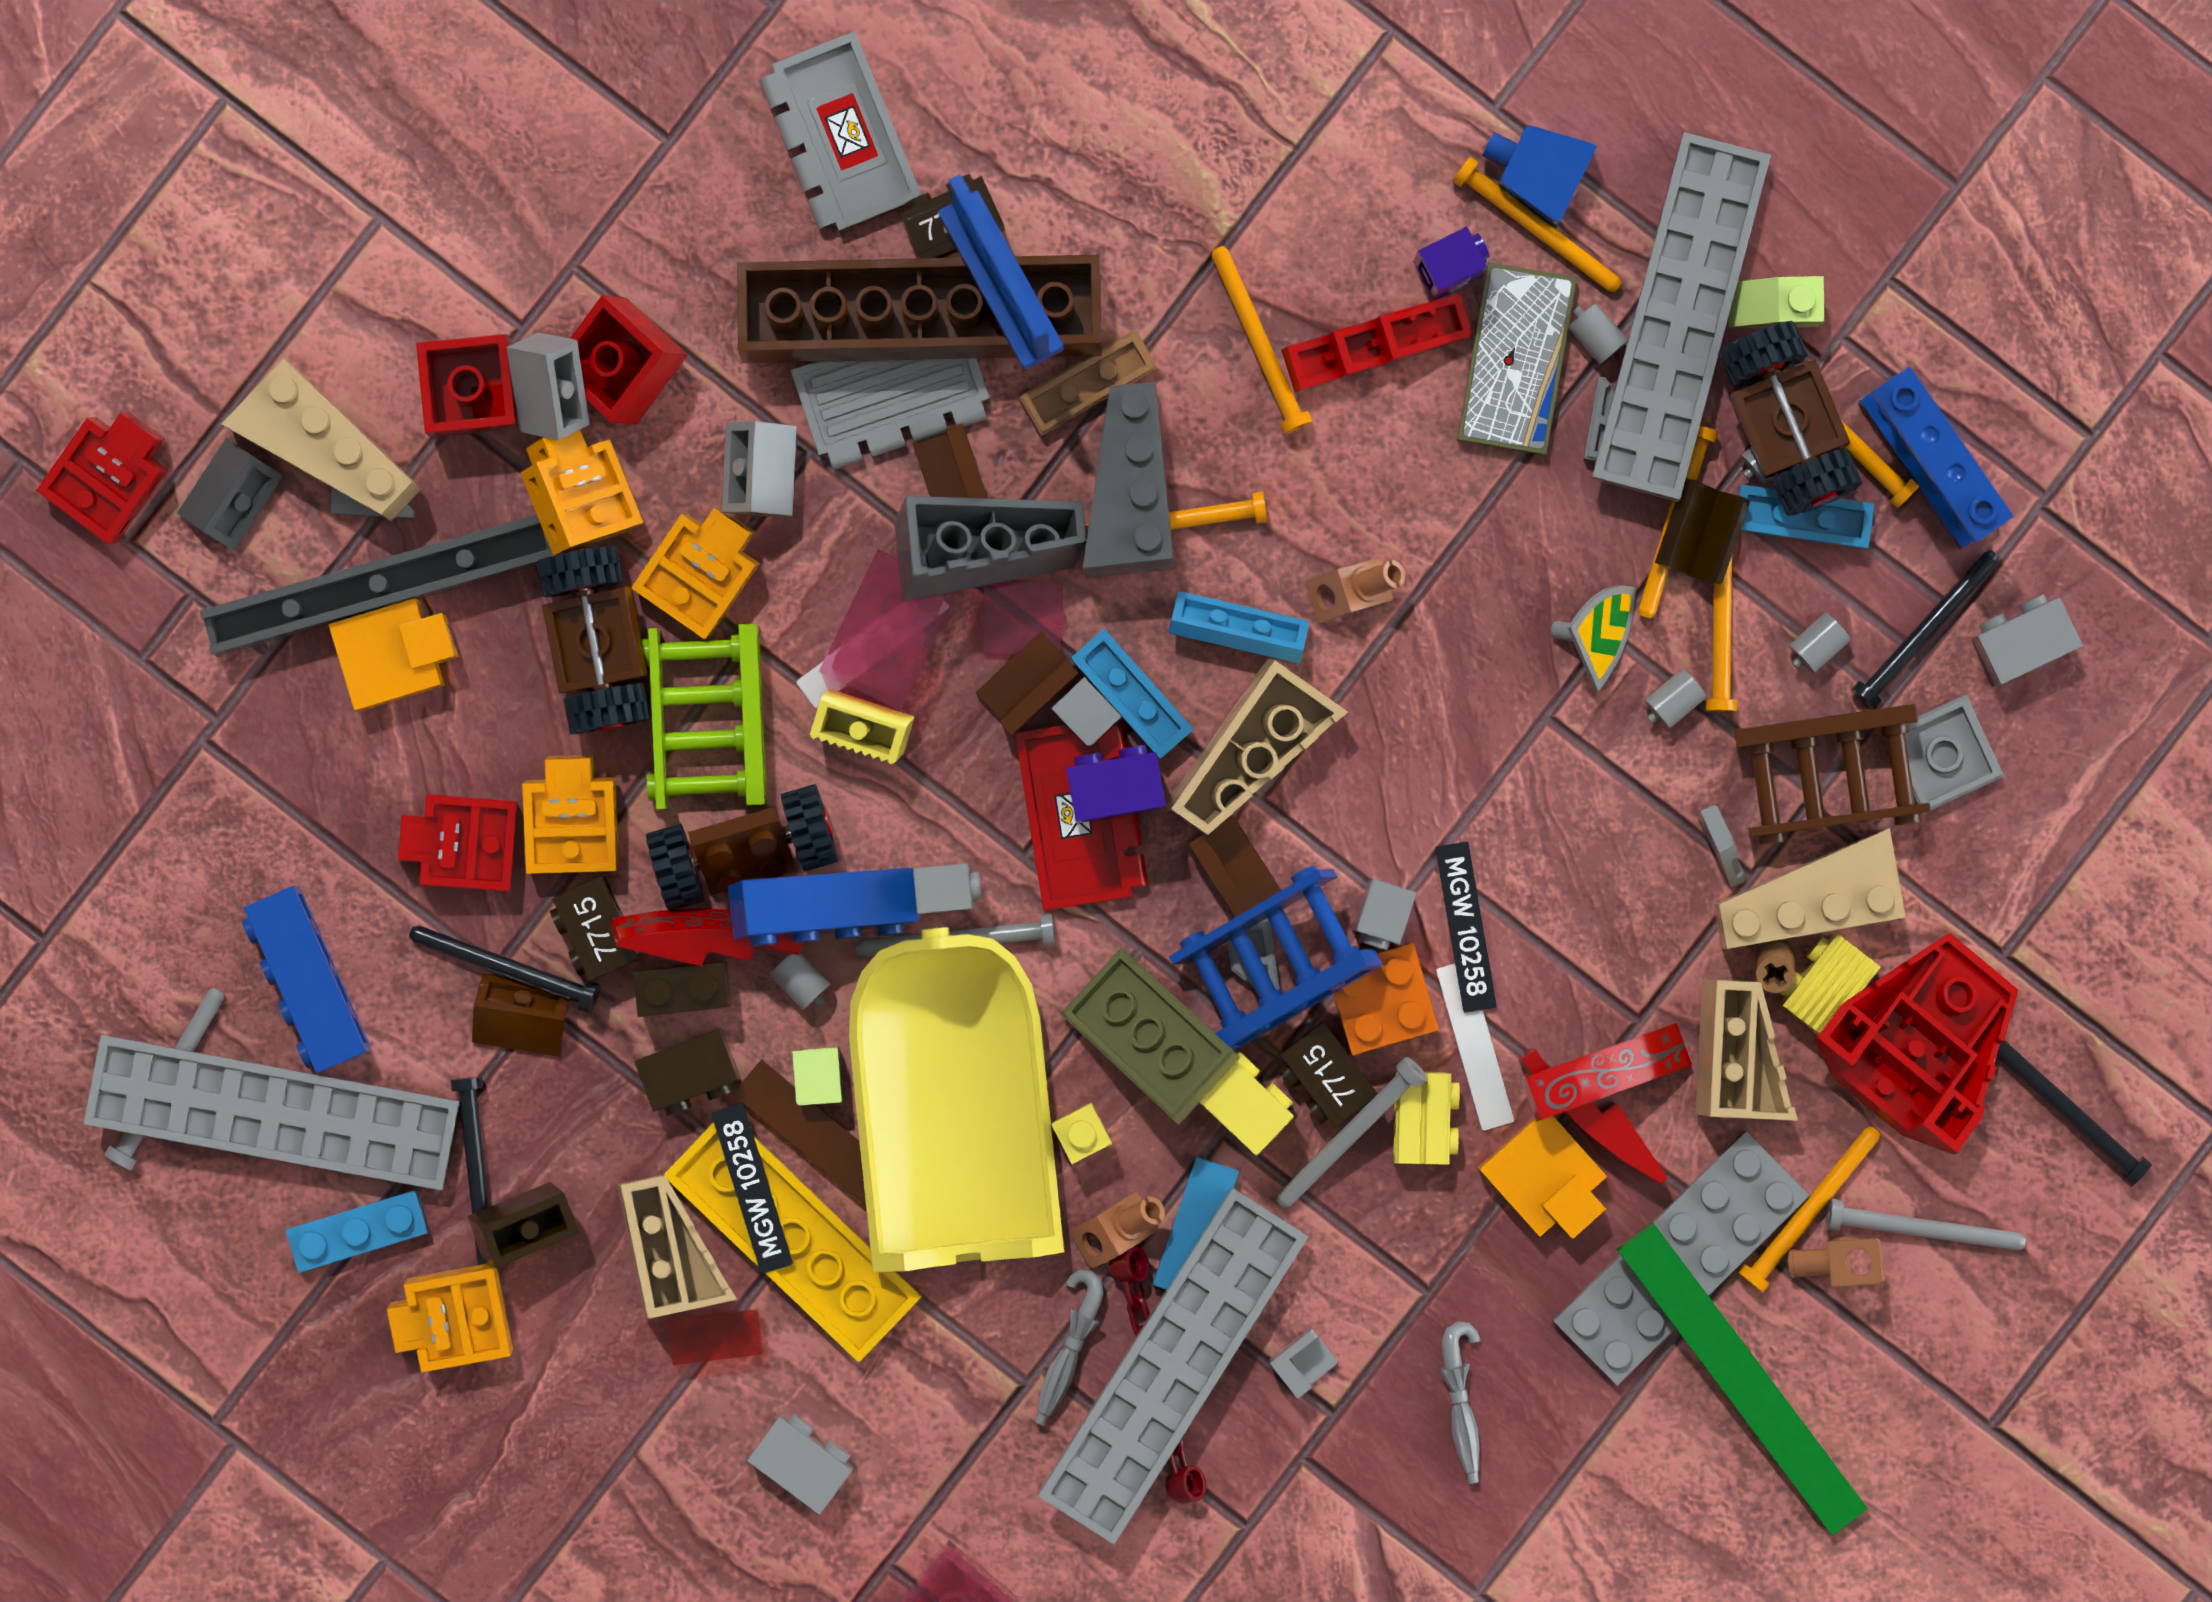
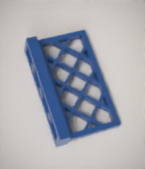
[938,174,1064,371]

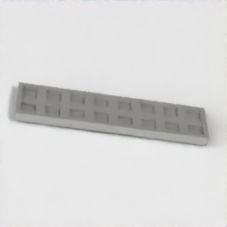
[1591,132,1771,502]
[83,1035,460,1191]
[1036,1188,1309,1544]

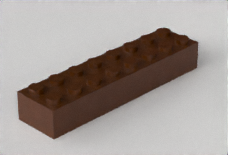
[737,254,1102,363]

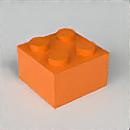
[1325,943,1439,1056]

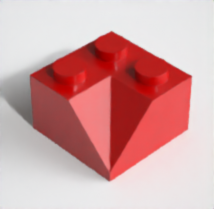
[570,295,688,425]
[416,334,516,438]

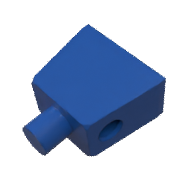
[1482,125,1597,228]

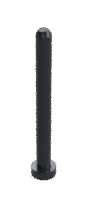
[1851,550,1999,710]
[409,926,601,1014]
[1993,1040,2152,1187]
[450,1076,489,1265]

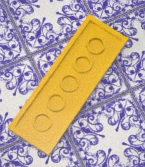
[664,1122,922,1362]

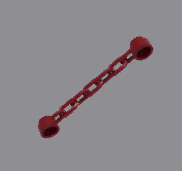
[1109,1246,1206,1504]

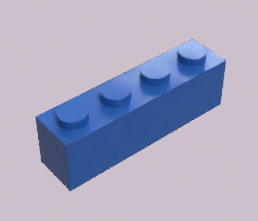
[728,867,919,947]
[242,886,372,1073]

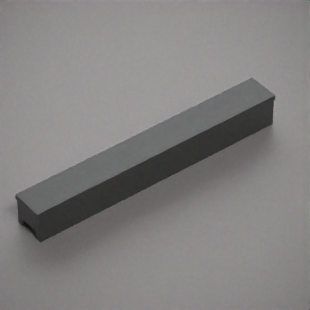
[200,515,553,657]

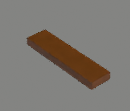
[733,1059,866,1205]

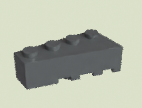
[1083,382,1175,579]
[894,496,1087,602]

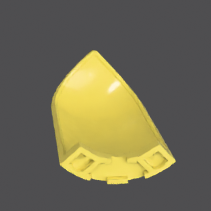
[849,927,1064,1273]

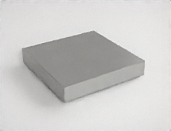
[1884,695,2004,814]

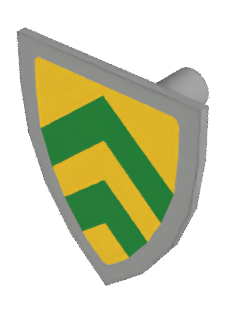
[1551,585,1636,691]

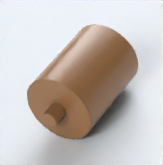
[1756,941,1795,993]

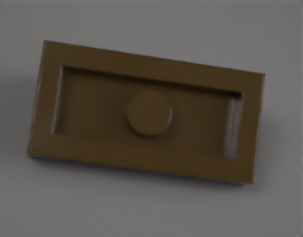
[1655,478,1750,584]

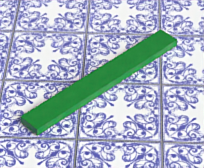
[1616,1222,1868,1536]

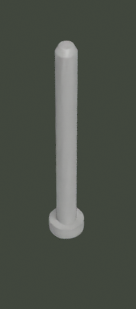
[856,914,1055,958]
[104,987,224,1170]
[1276,1057,1427,1208]
[1826,1199,2026,1251]

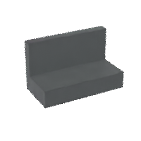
[177,438,283,550]

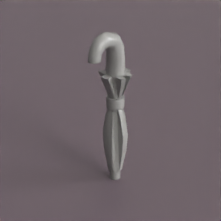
[1034,1269,1104,1426]
[1438,1321,1481,1484]

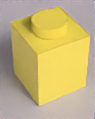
[1051,1101,1112,1164]

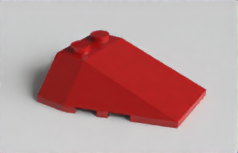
[1814,932,2018,1155]

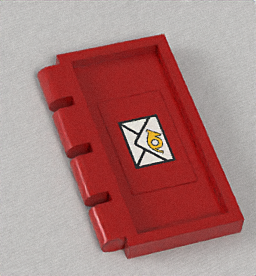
[1015,724,1149,911]

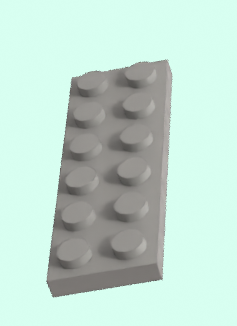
[1553,1131,1810,1386]

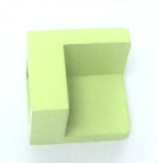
[792,1047,844,1105]

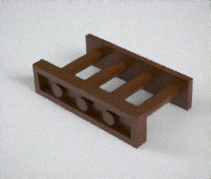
[1734,704,1931,845]

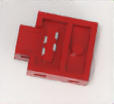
[36,412,168,544]
[398,794,517,891]

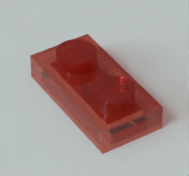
[667,1308,763,1365]

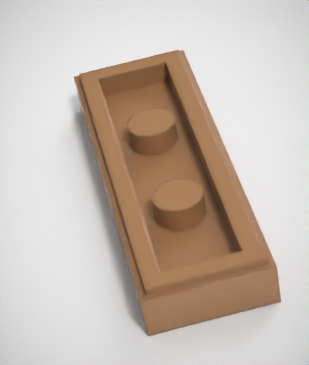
[1019,329,1158,437]

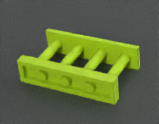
[641,624,767,810]

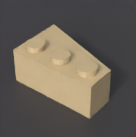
[1696,979,1798,1121]
[617,1175,737,1319]

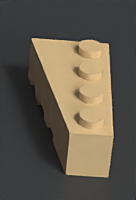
[221,358,422,521]
[1166,659,1348,835]
[1713,828,1906,949]

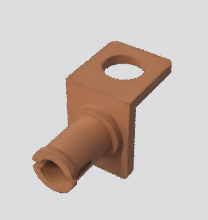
[1306,558,1406,623]
[1070,1192,1165,1269]
[1788,1236,1884,1287]

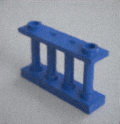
[1858,366,2014,549]
[1169,866,1383,1051]

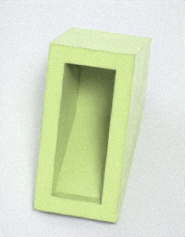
[1728,276,1824,328]

